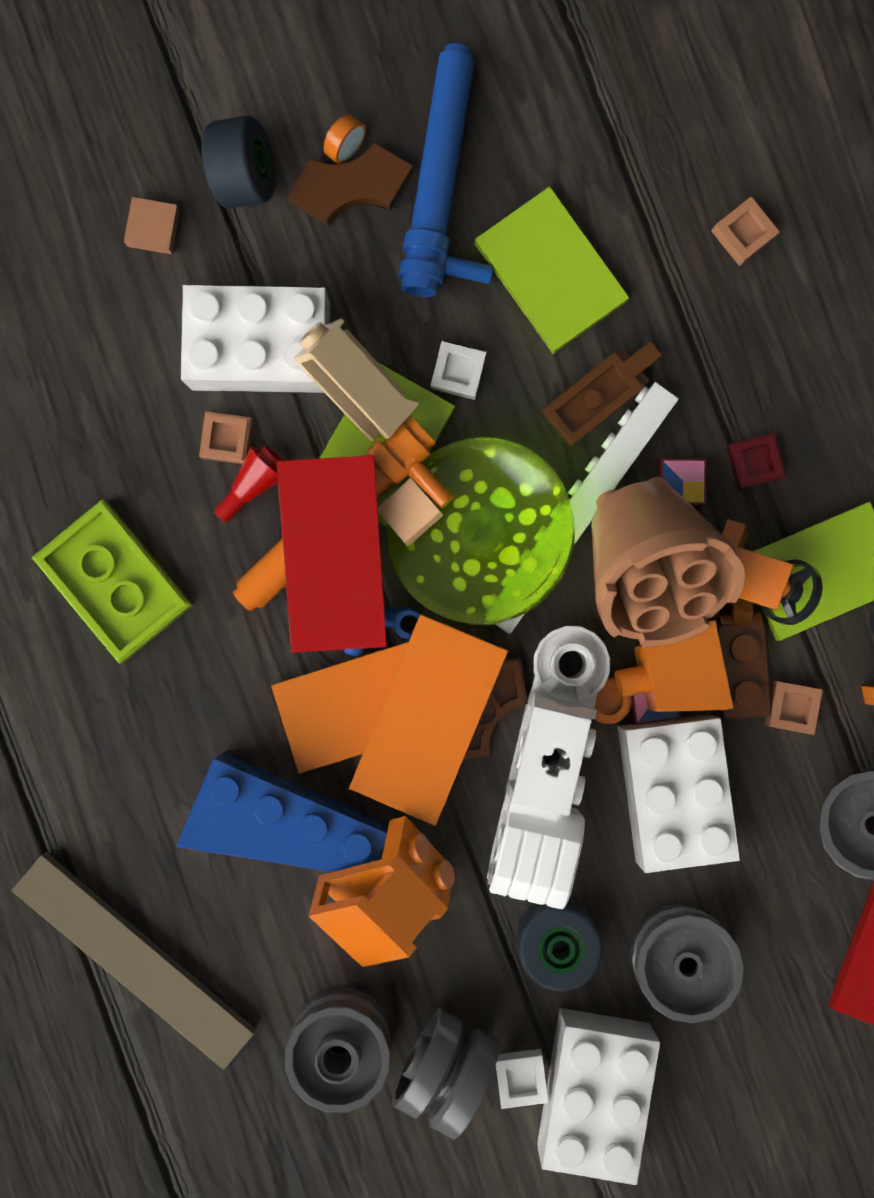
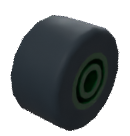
[202,115,275,208]
[516,900,603,992]

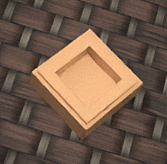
[378,478,444,546]

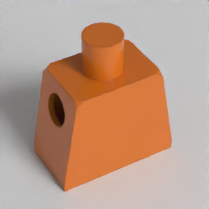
[614,620,733,712]

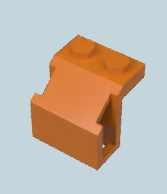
[309,816,455,967]

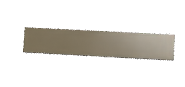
[11,852,256,1070]

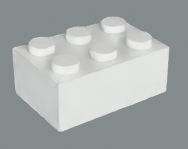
[181,285,330,393]
[618,714,740,873]
[537,1008,660,1185]

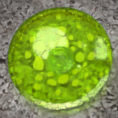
[387,438,575,625]

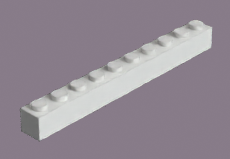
[485,382,678,634]

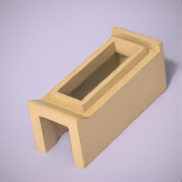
[293,319,419,441]

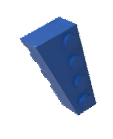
[176,753,389,872]

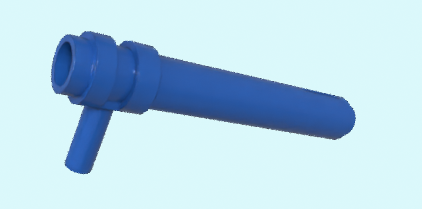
[398,43,493,297]

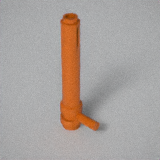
[233,415,454,612]

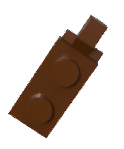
[541,341,662,448]
[717,598,771,719]

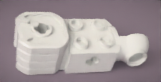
[487,626,610,909]

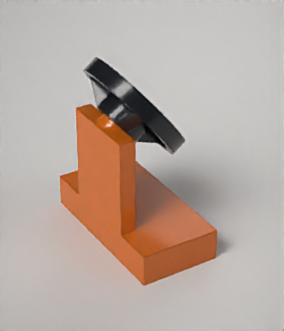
[712,519,823,625]

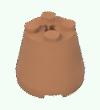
[591,477,745,647]

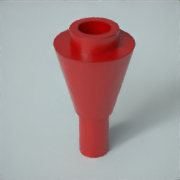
[214,445,284,523]

